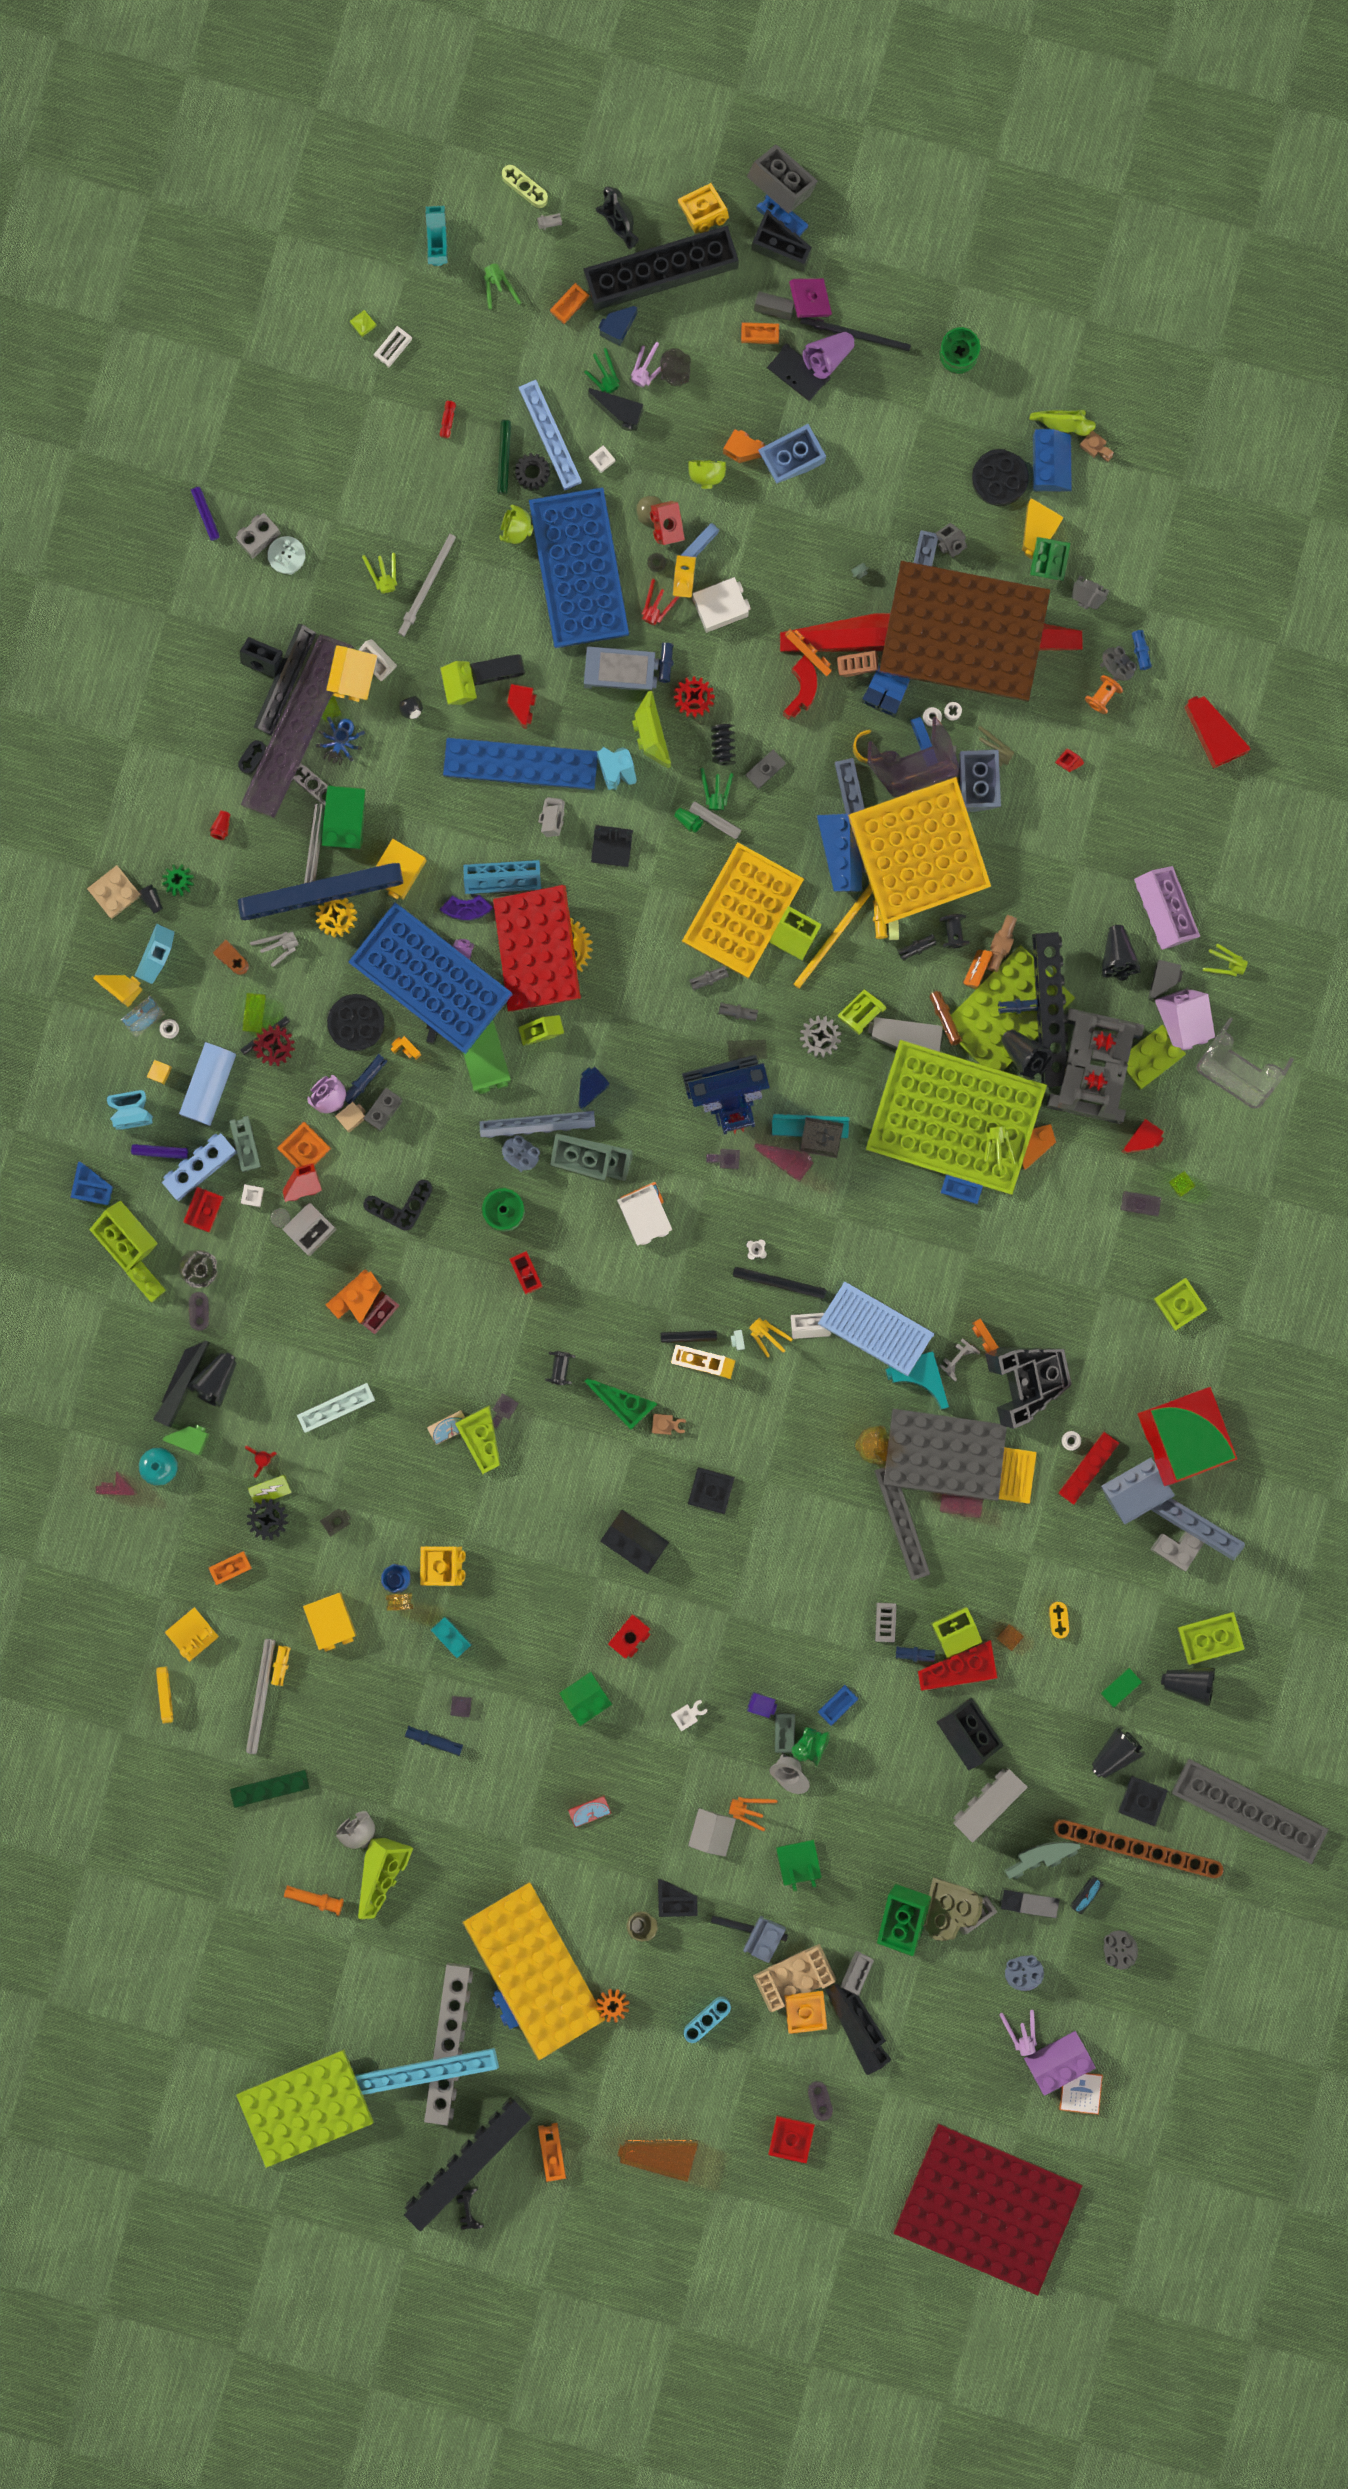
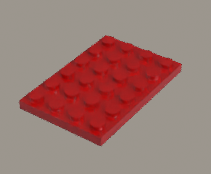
[493,885,581,1012]

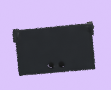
[767,343,831,402]

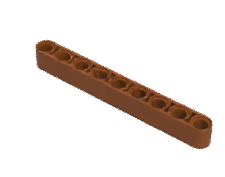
[1053,1819,1223,1878]

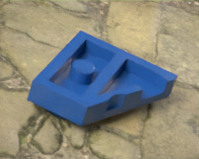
[70,1162,113,1206]

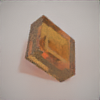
[996,1624,1024,1651]

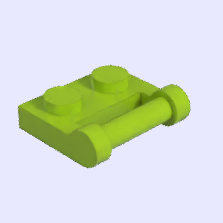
[837,989,887,1035]

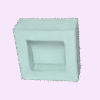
[731,1330,745,1351]

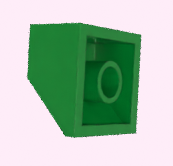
[559,1672,613,1726]

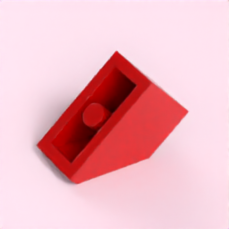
[1121,1119,1164,1154]

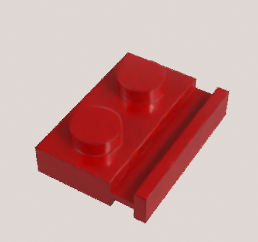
[183,1187,224,1233]

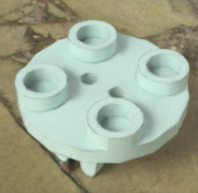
[268,536,306,575]

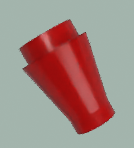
[210,810,231,840]

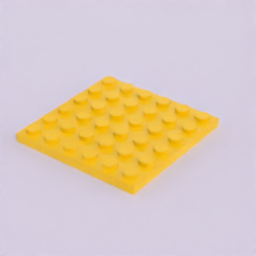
[848,777,991,924]

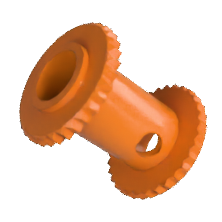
[1085,675,1123,714]

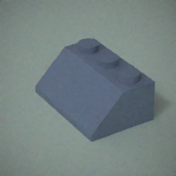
[958,750,1001,812]
[1101,1458,1174,1525]

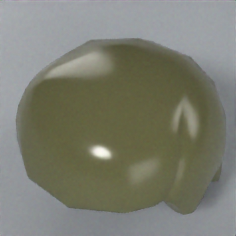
[636,496,663,527]
[626,1911,658,1942]

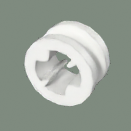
[944,702,962,721]

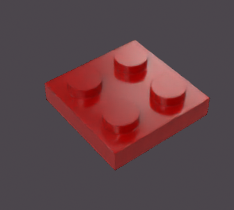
[768,2115,815,2164]

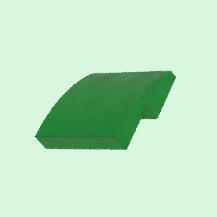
[1030,537,1071,581]

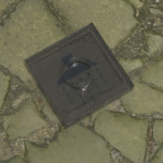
[800,1117,844,1158]

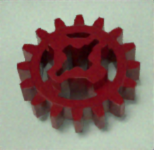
[253,1024,295,1066]

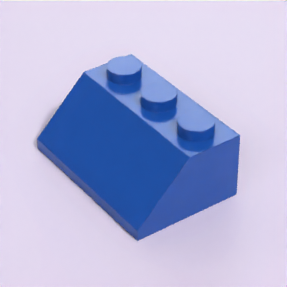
[1033,429,1072,491]

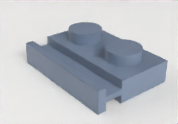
[743,1916,786,1963]

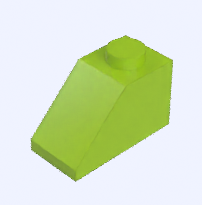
[518,1015,564,1046]

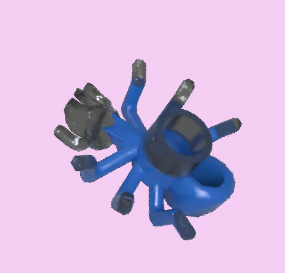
[316,716,365,766]

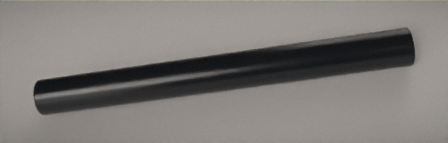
[711,1915,788,1942]

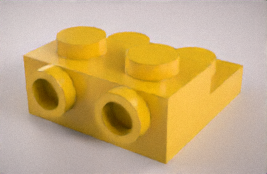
[678,183,729,234]
[420,1547,466,1586]

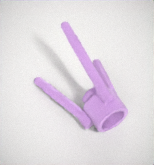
[631,342,666,388]
[1000,2010,1037,2056]

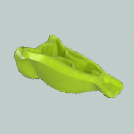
[1029,410,1096,436]

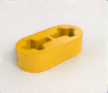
[1049,1602,1069,1639]

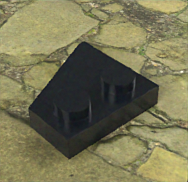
[658,1878,698,1917]

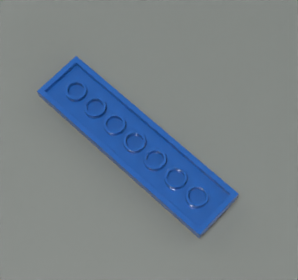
[443,738,598,790]

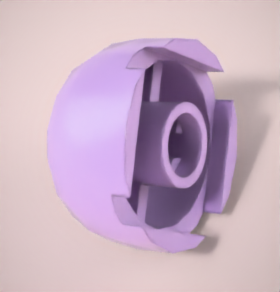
[307,1075,346,1113]

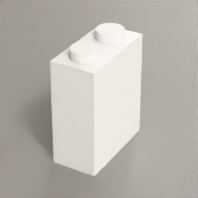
[692,577,751,633]
[617,1185,672,1245]

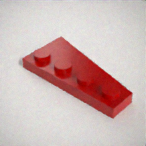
[918,1640,997,1691]

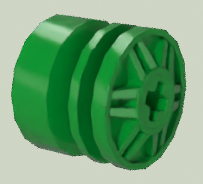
[939,327,981,374]

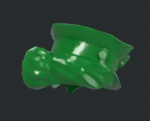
[791,1727,830,1766]

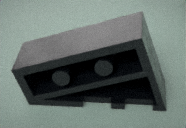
[752,209,812,272]

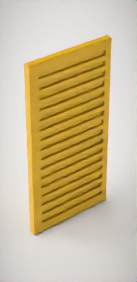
[999,1447,1037,1504]

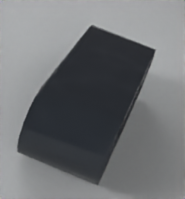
[470,654,525,686]

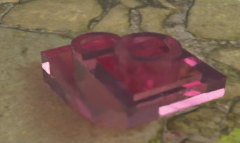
[940,1494,983,1518]

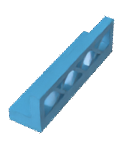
[463,860,541,894]

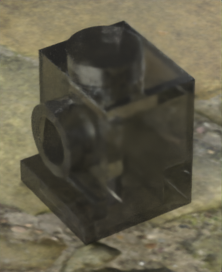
[320,1508,352,1537]

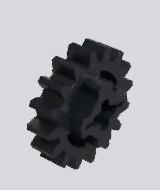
[247,1499,289,1540]

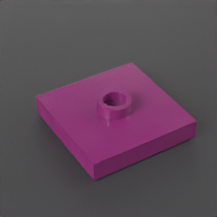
[789,278,832,318]

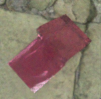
[96,1471,137,1496]

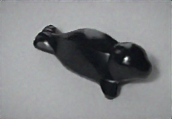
[596,186,639,249]

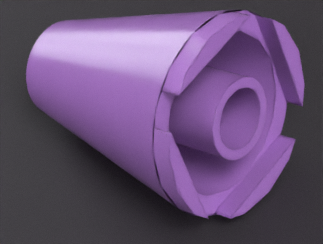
[802,332,854,379]

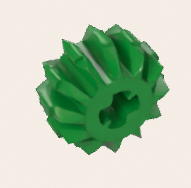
[162,864,194,897]

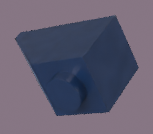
[598,306,637,346]

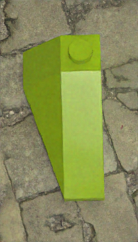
[358,1838,413,1919]

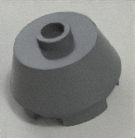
[1072,575,1110,610]

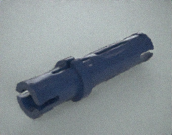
[345,1054,388,1104]
[405,1726,463,1756]

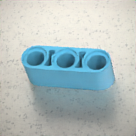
[684,1997,731,2043]

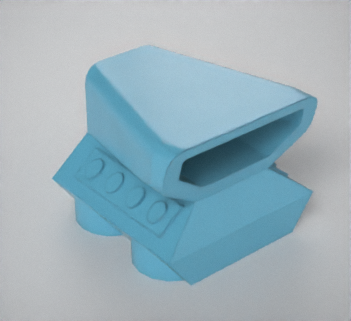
[596,747,637,790]
[107,1090,153,1130]

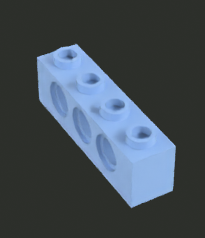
[162,1133,237,1201]

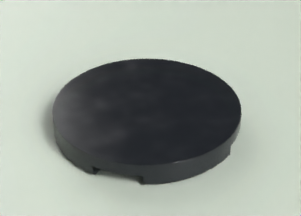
[972,449,1029,506]
[327,994,385,1051]

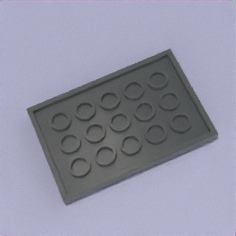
[883,1409,1007,1501]

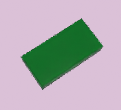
[1100,1667,1142,1708]

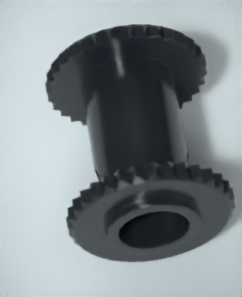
[940,914,970,949]
[545,1351,576,1386]

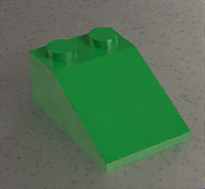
[322,785,366,849]
[877,1884,932,1956]

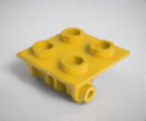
[165,1607,219,1662]

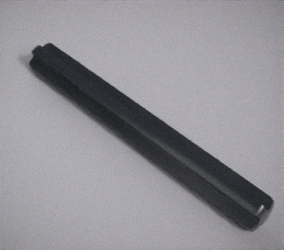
[733,1267,826,1299]

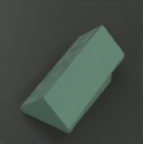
[550,1134,634,1181]

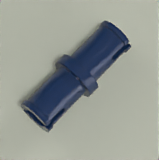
[658,643,674,683]
[998,999,1038,1014]
[896,1646,935,1662]

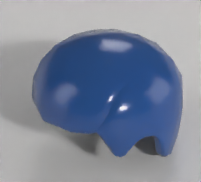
[381,1564,411,1593]

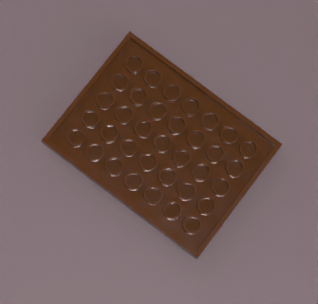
[879,561,1050,702]

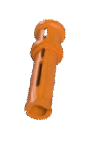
[284,1885,344,1916]

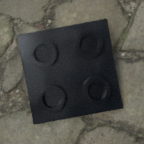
[591,825,633,867]

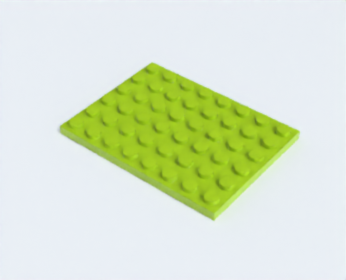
[866,1039,1047,1195]

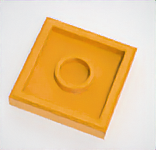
[784,1991,827,2034]

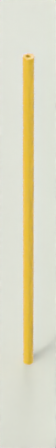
[793,777,959,989]

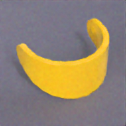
[853,730,881,764]

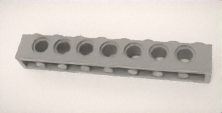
[424,1963,473,2125]

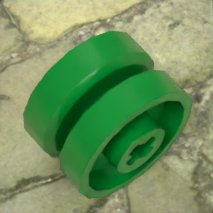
[482,1188,525,1232]

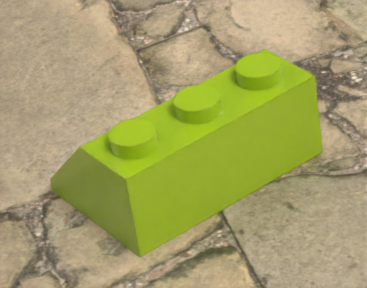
[89,1200,158,1273]

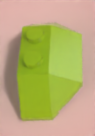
[632,691,671,768]

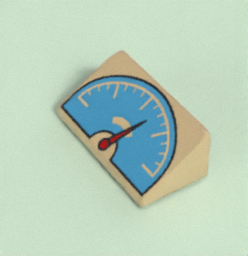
[427,1410,465,1445]

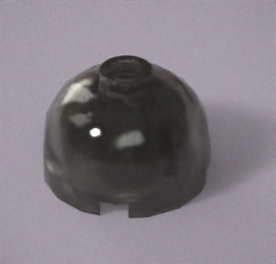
[178,1249,218,1288]

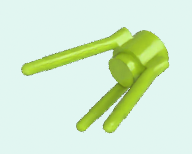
[362,553,397,594]
[1202,944,1248,977]
[984,1127,1016,1171]

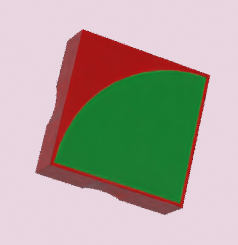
[1137,1386,1237,1486]

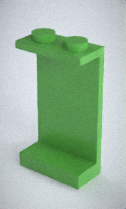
[463,1020,511,1094]

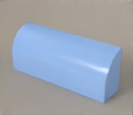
[179,1042,236,1126]

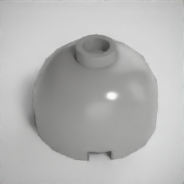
[336,1811,375,1849]

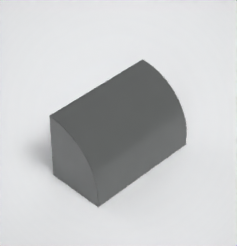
[754,291,795,320]

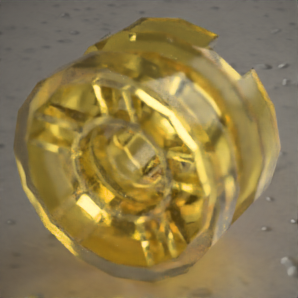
[386,1593,413,1611]

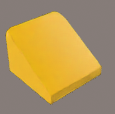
[147,1060,172,1085]

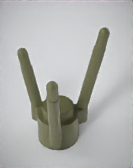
[978,726,1014,766]

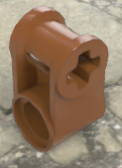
[213,939,249,975]

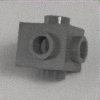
[935,523,967,557]

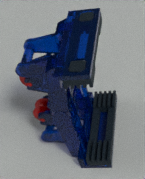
[682,1055,770,1135]

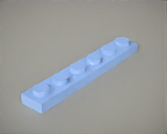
[519,380,582,491]

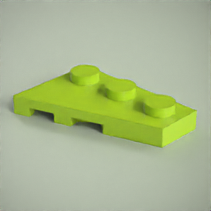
[455,1405,500,1474]

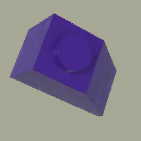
[747,1691,778,1718]

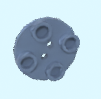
[502,1135,540,1173]
[1005,1955,1044,1991]

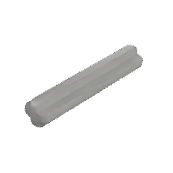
[689,802,741,839]

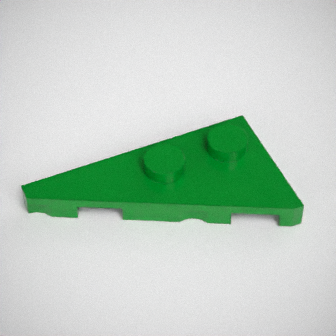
[584,1378,657,1430]

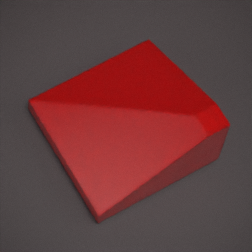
[1055,748,1084,772]

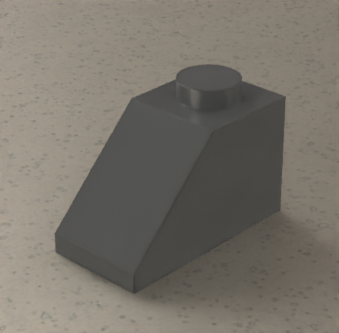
[1148,960,1183,1000]

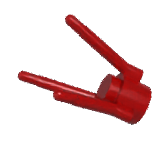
[642,579,679,626]
[245,1446,277,1478]

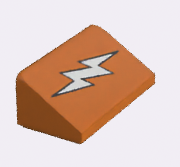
[964,950,993,990]

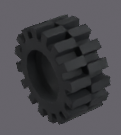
[515,453,550,491]

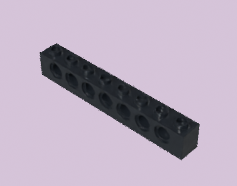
[1032,932,1069,1087]

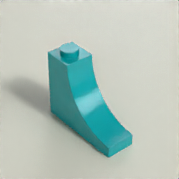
[885,1352,949,1410]

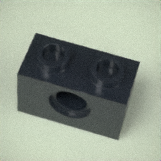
[240,637,283,678]

